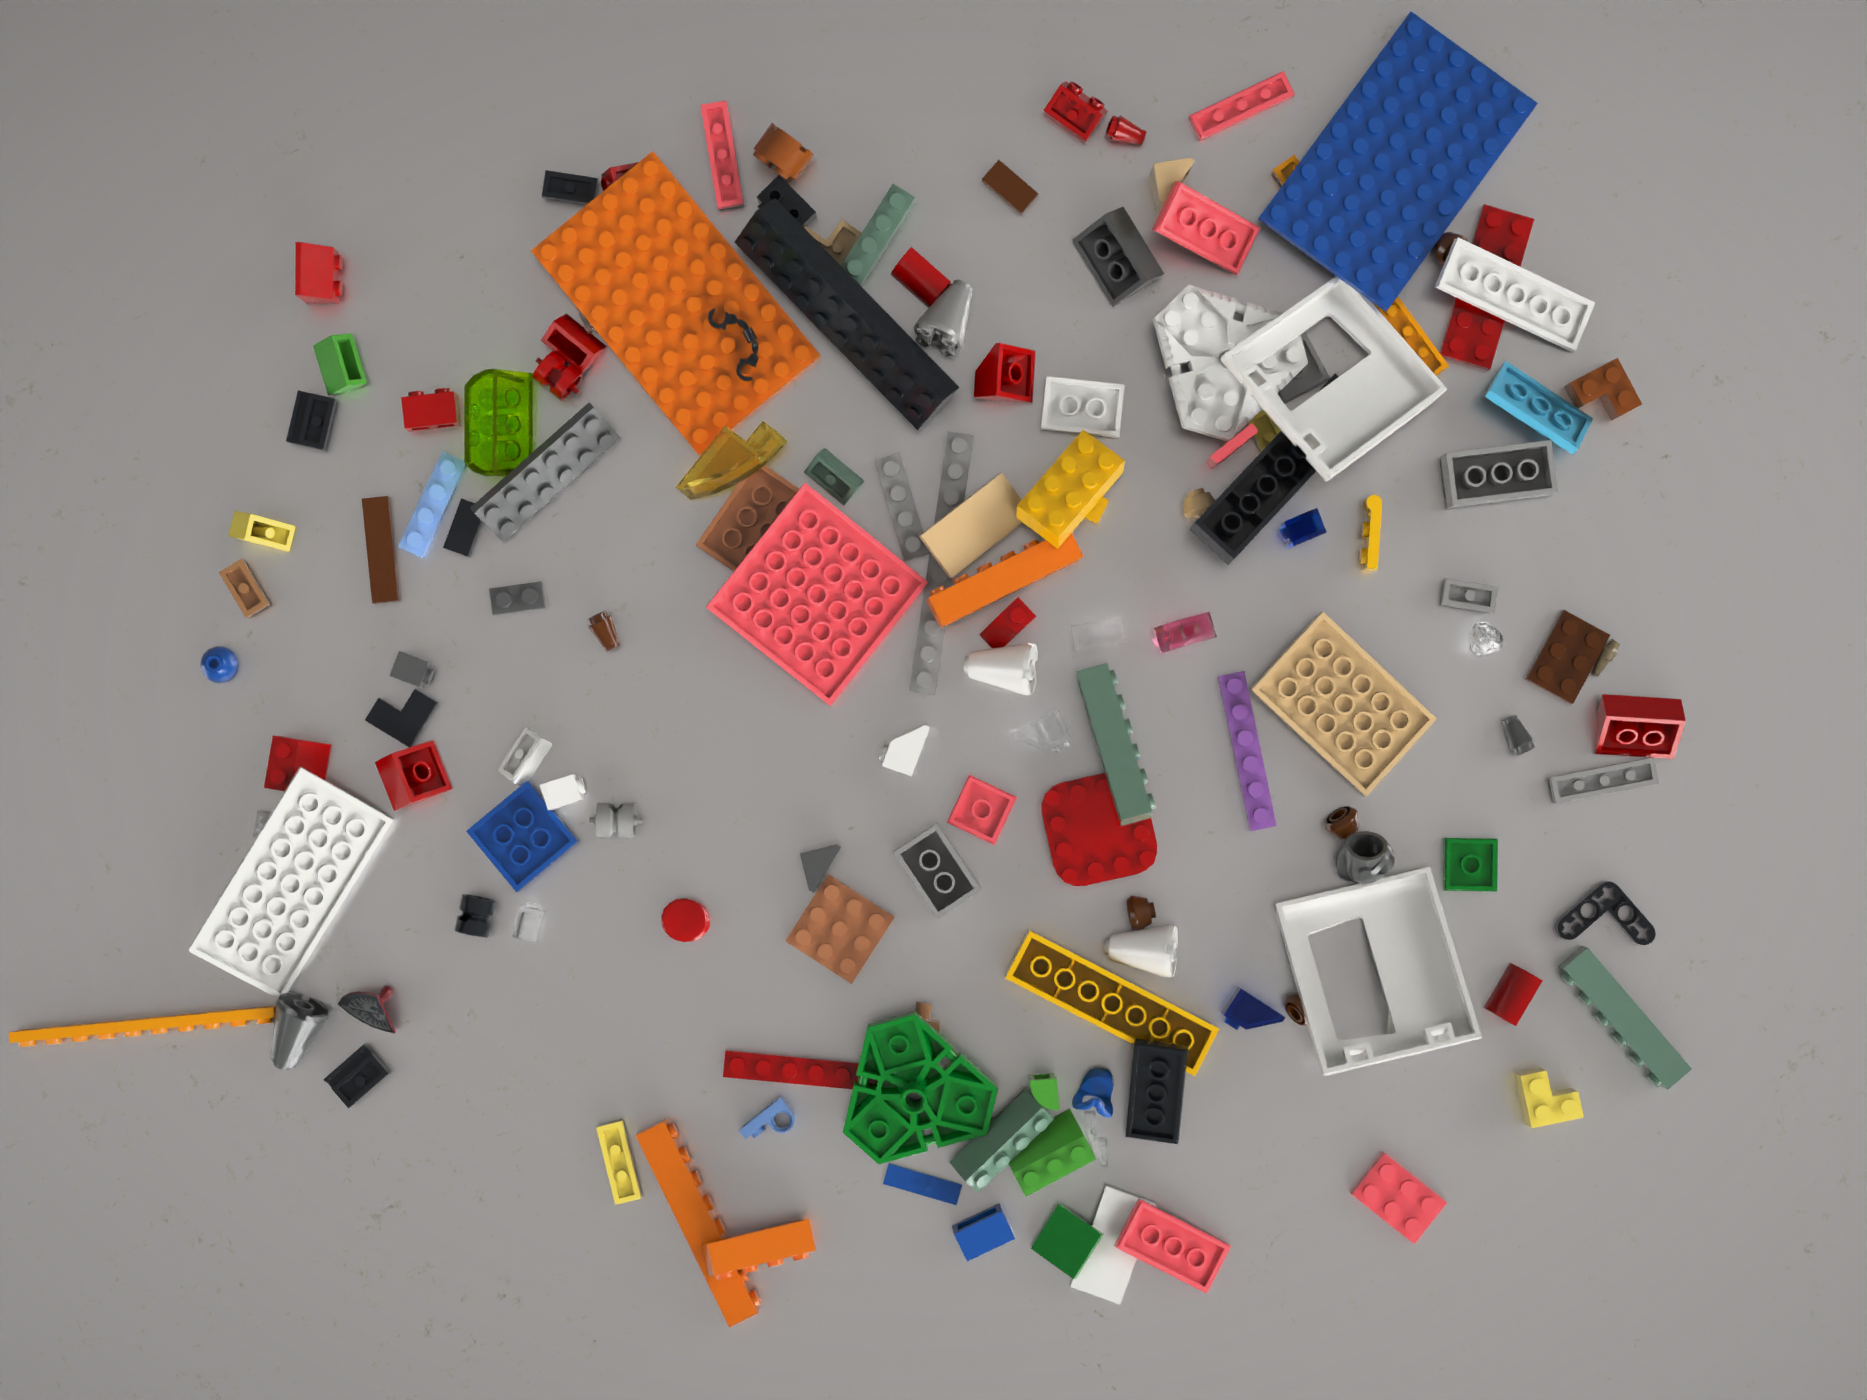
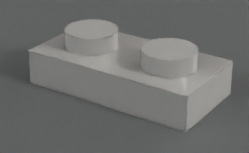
[1440,578,1498,613]

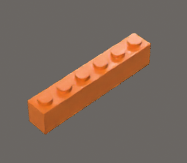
[926,533,1084,629]

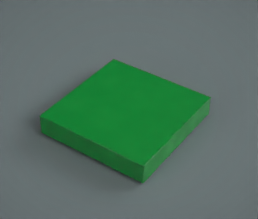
[1443,838,1498,892]
[1031,1204,1104,1279]

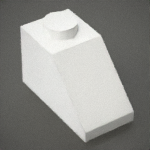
[879,725,930,777]
[539,774,587,810]

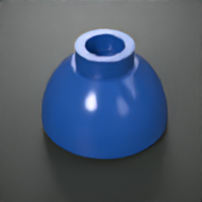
[200,646,238,683]

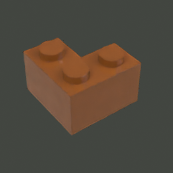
[1564,358,1642,421]

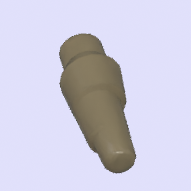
[1592,639,1621,676]

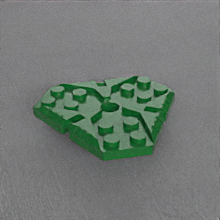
[843,1011,998,1164]

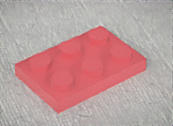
[1351,1152,1447,1244]

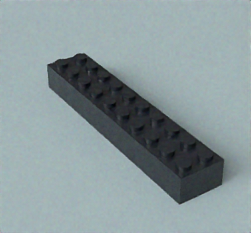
[734,198,959,430]

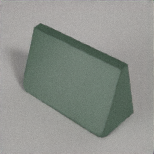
[804,448,864,505]

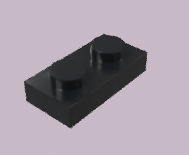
[542,170,599,205]

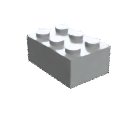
[893,823,981,919]

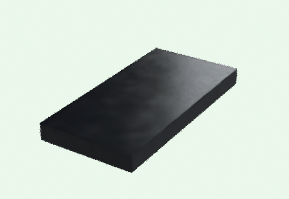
[1125,1038,1188,1144]

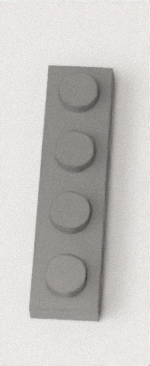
[875,453,929,561]
[1548,757,1659,803]

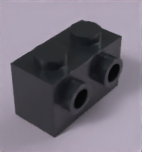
[757,175,817,227]

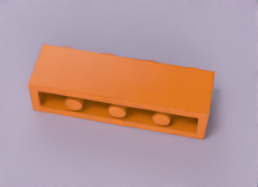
[702,1219,816,1280]

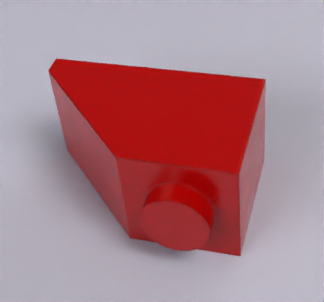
[979,597,1036,648]

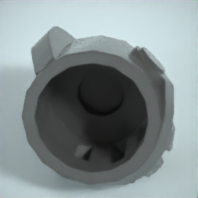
[1337,831,1395,884]

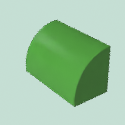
[313,333,367,395]
[1028,1073,1060,1110]

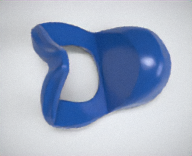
[1072,1067,1114,1118]

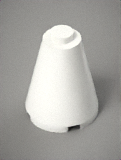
[964,643,1038,696]
[1105,925,1178,978]

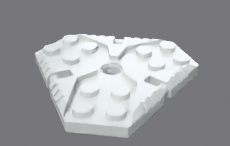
[1153,285,1308,442]

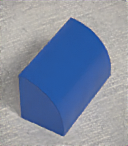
[952,1203,1015,1262]

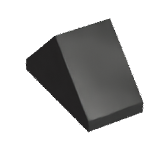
[800,844,841,893]

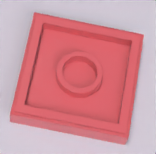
[1206,423,1258,469]
[947,775,1017,845]

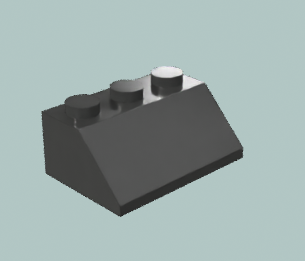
[1072,207,1164,307]

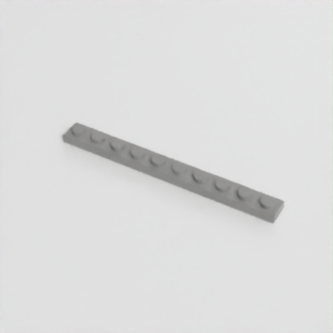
[909,431,974,695]

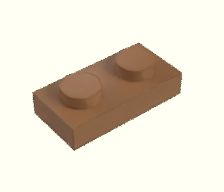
[219,559,271,618]

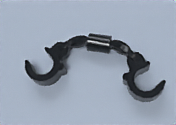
[708,308,759,382]

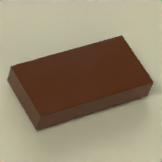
[982,160,1038,215]

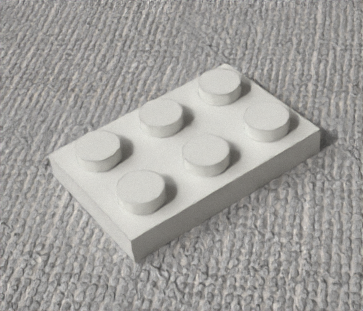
[1041,376,1125,438]

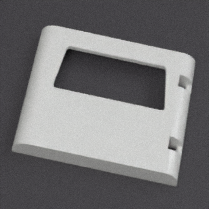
[1221,276,1447,482]
[1275,867,1482,1076]

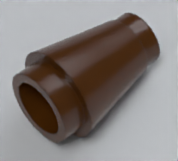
[587,610,620,652]

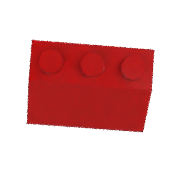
[1595,694,1686,759]

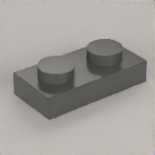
[489,581,546,615]

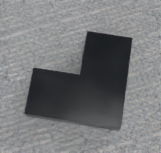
[365,689,438,748]

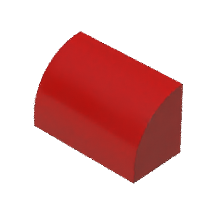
[891,247,951,308]
[540,314,607,374]
[1484,963,1543,1026]

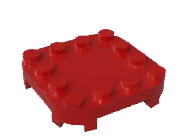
[1041,773,1157,886]

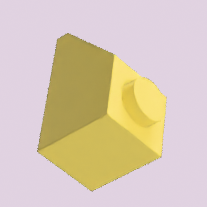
[228,511,296,552]

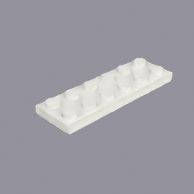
[1435,237,1595,352]

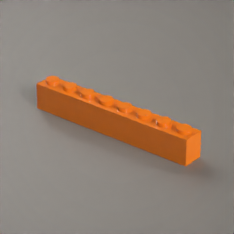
[635,1118,761,1327]

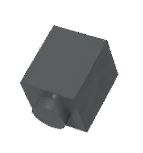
[389,651,434,688]

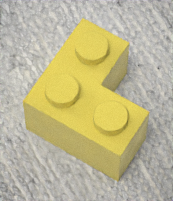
[1514,1067,1584,1128]

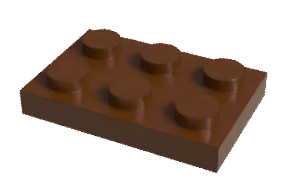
[1525,610,1610,704]

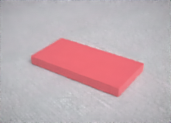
[1152,181,1260,275]
[1114,1198,1231,1293]

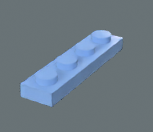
[398,451,468,558]

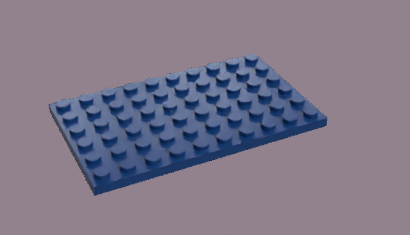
[1258,12,1538,312]

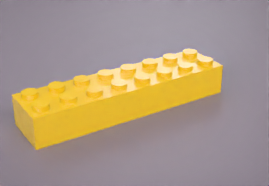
[1005,929,1219,1076]

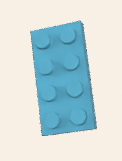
[1485,361,1593,454]

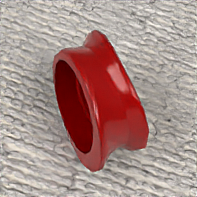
[661,898,710,942]

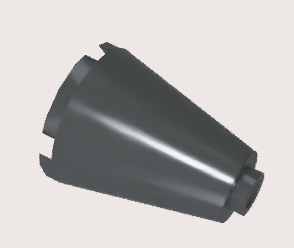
[270,993,329,1070]

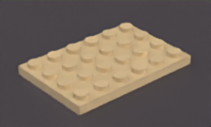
[1250,611,1437,796]

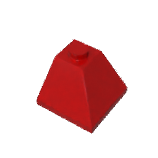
[974,343,1036,403]

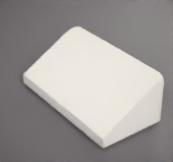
[497,727,552,786]

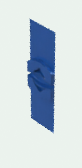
[883,1164,962,1205]

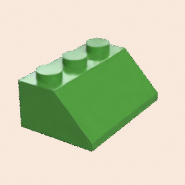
[1009,1109,1096,1197]

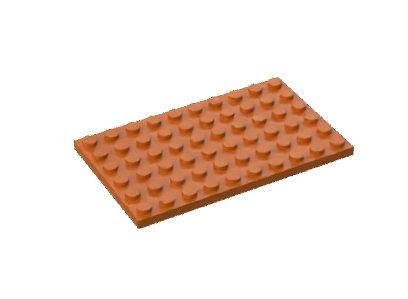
[531,151,821,456]

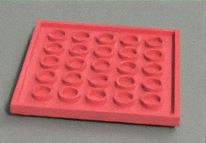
[706,483,928,706]

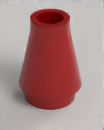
[1105,115,1146,146]

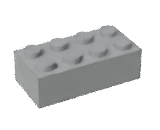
[1440,440,1558,508]

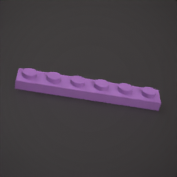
[1218,671,1277,831]

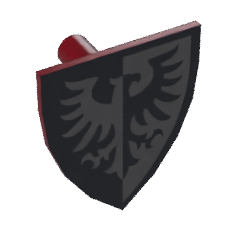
[338,986,396,1034]

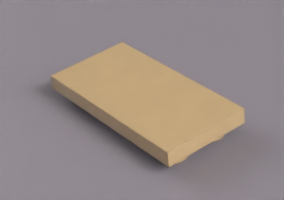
[919,473,1023,578]

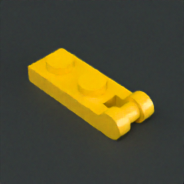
[1359,495,1382,571]

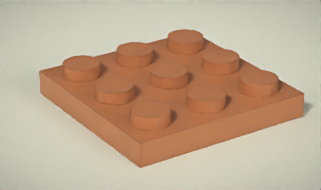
[785,874,894,984]

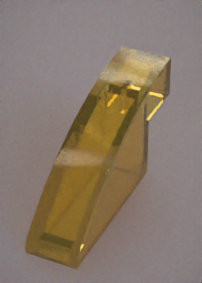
[676,421,788,500]

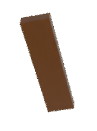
[362,496,400,604]

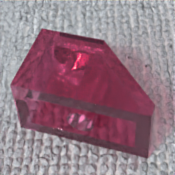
[1154,612,1217,653]

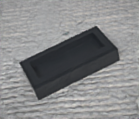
[443,498,482,557]

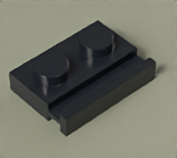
[286,390,337,451]
[323,1044,391,1109]

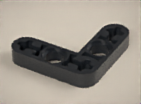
[1555,881,1656,945]

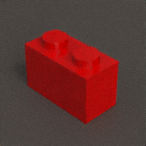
[401,388,461,432]

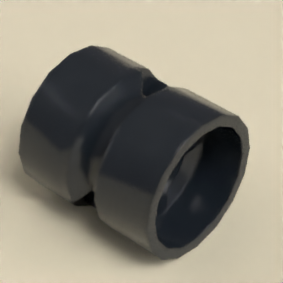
[454,894,496,938]

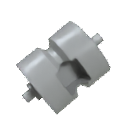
[589,803,643,838]

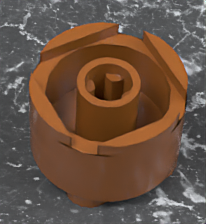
[753,123,814,183]

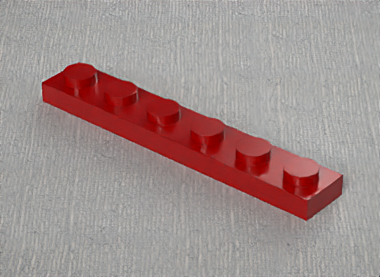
[723,1050,878,1089]

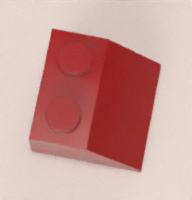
[295,242,343,304]
[264,736,332,791]
[375,740,452,811]

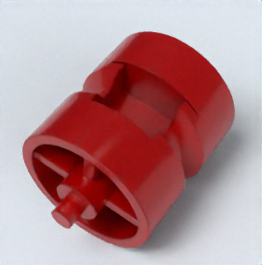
[532,351,583,401]

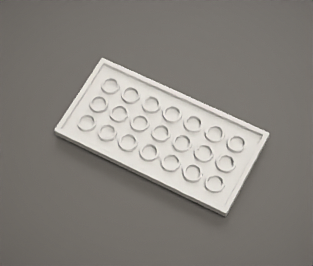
[188,766,393,998]

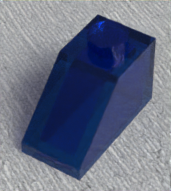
[1279,508,1327,548]
[1221,987,1285,1030]

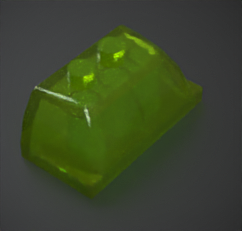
[464,369,533,477]

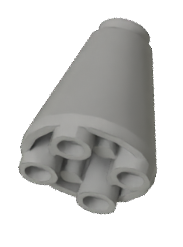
[914,280,973,357]

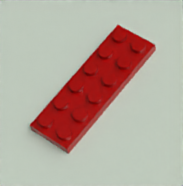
[1439,204,1534,371]

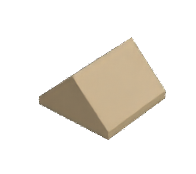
[1149,157,1195,214]

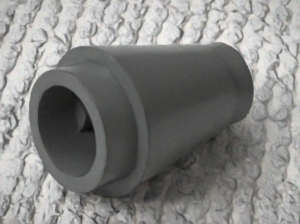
[1502,715,1535,756]

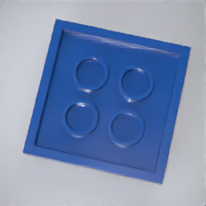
[466,781,579,892]

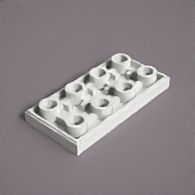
[1070,1185,1156,1305]

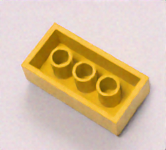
[1016,430,1125,549]

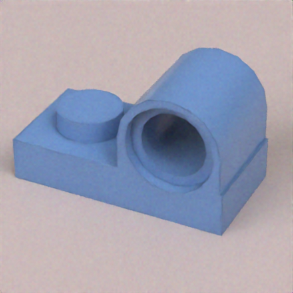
[739,1095,795,1139]

